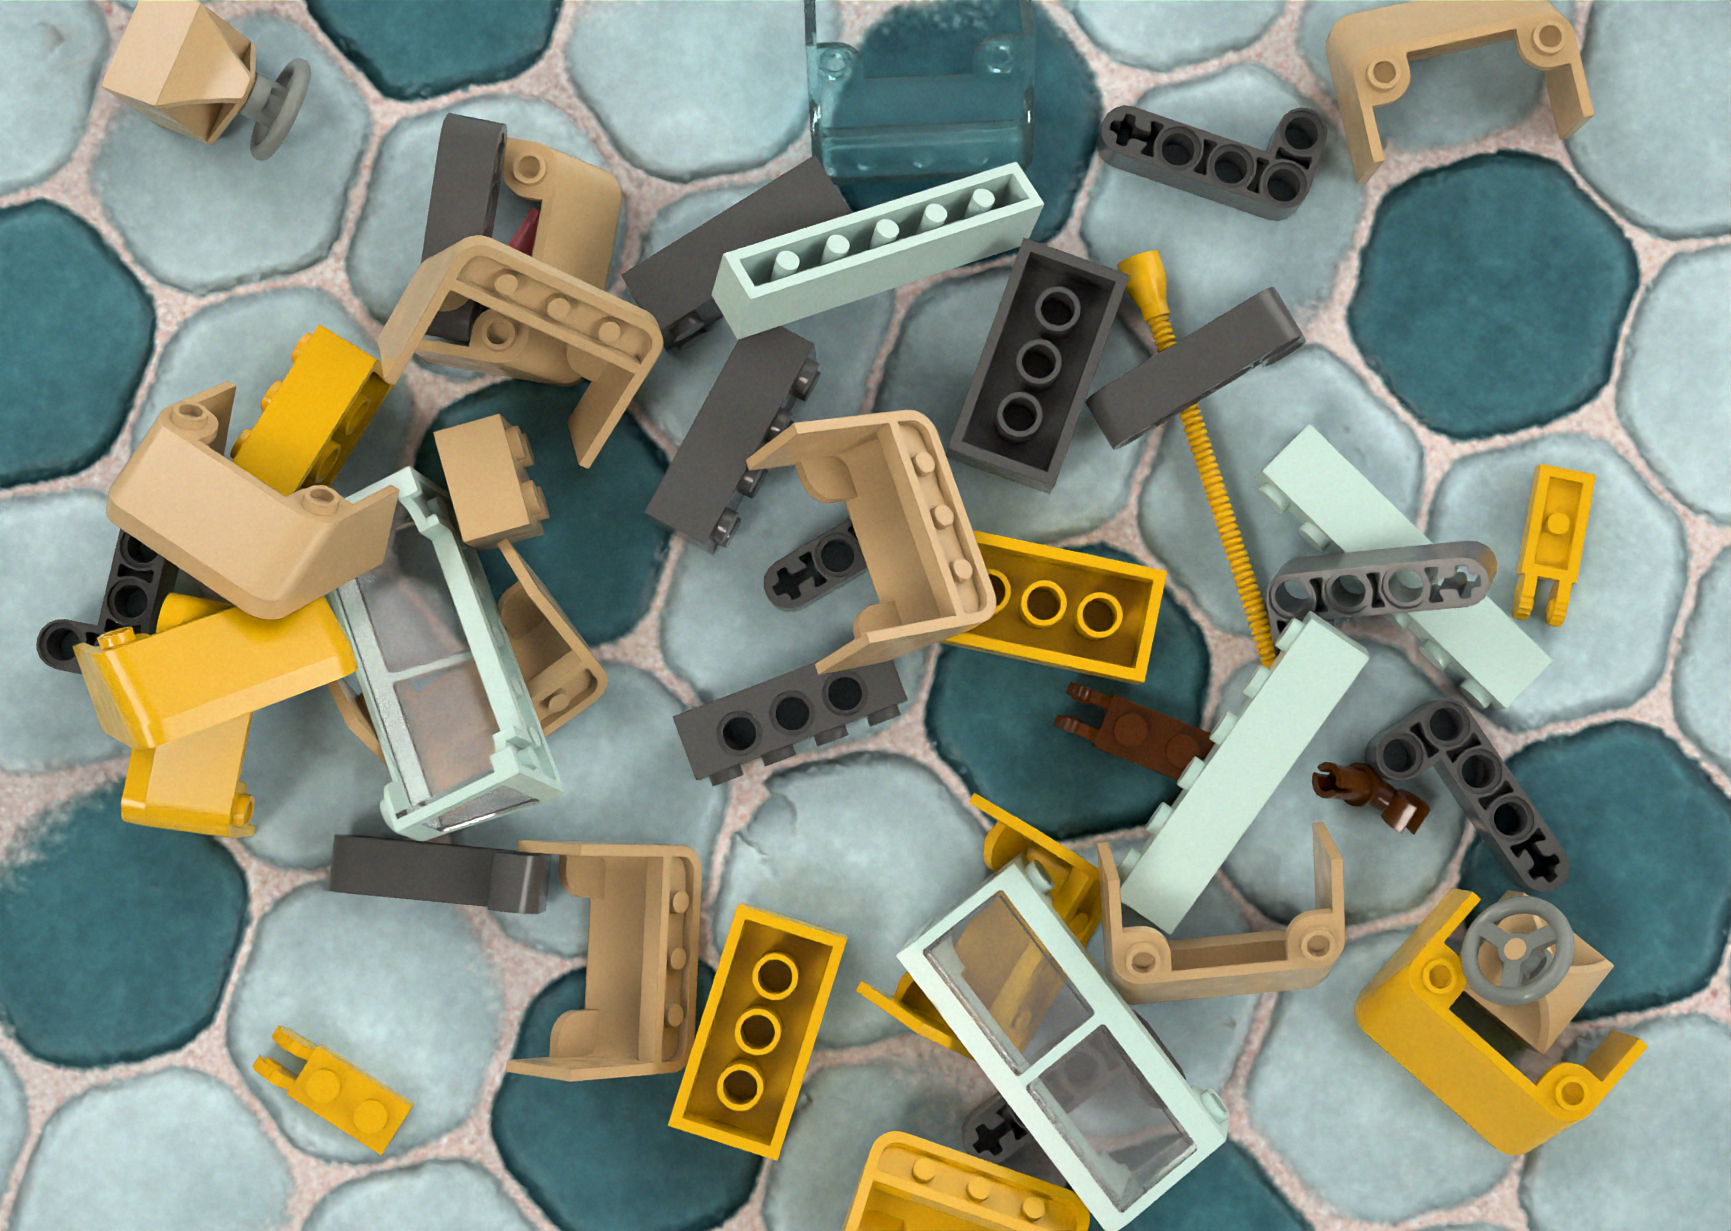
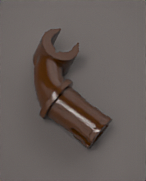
[1312,762,1430,835]

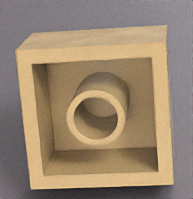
[433,414,549,552]

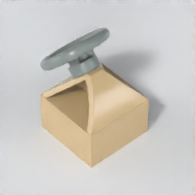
[101,0,311,161]
[1457,890,1615,1055]

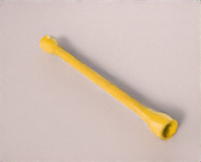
[1117,250,1276,669]

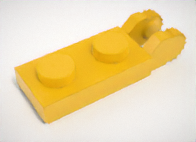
[1511,464,1596,627]
[252,1025,415,1155]

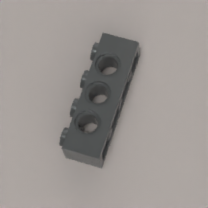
[672,659,908,787]

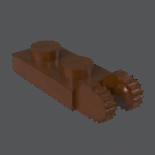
[1053,682,1215,781]

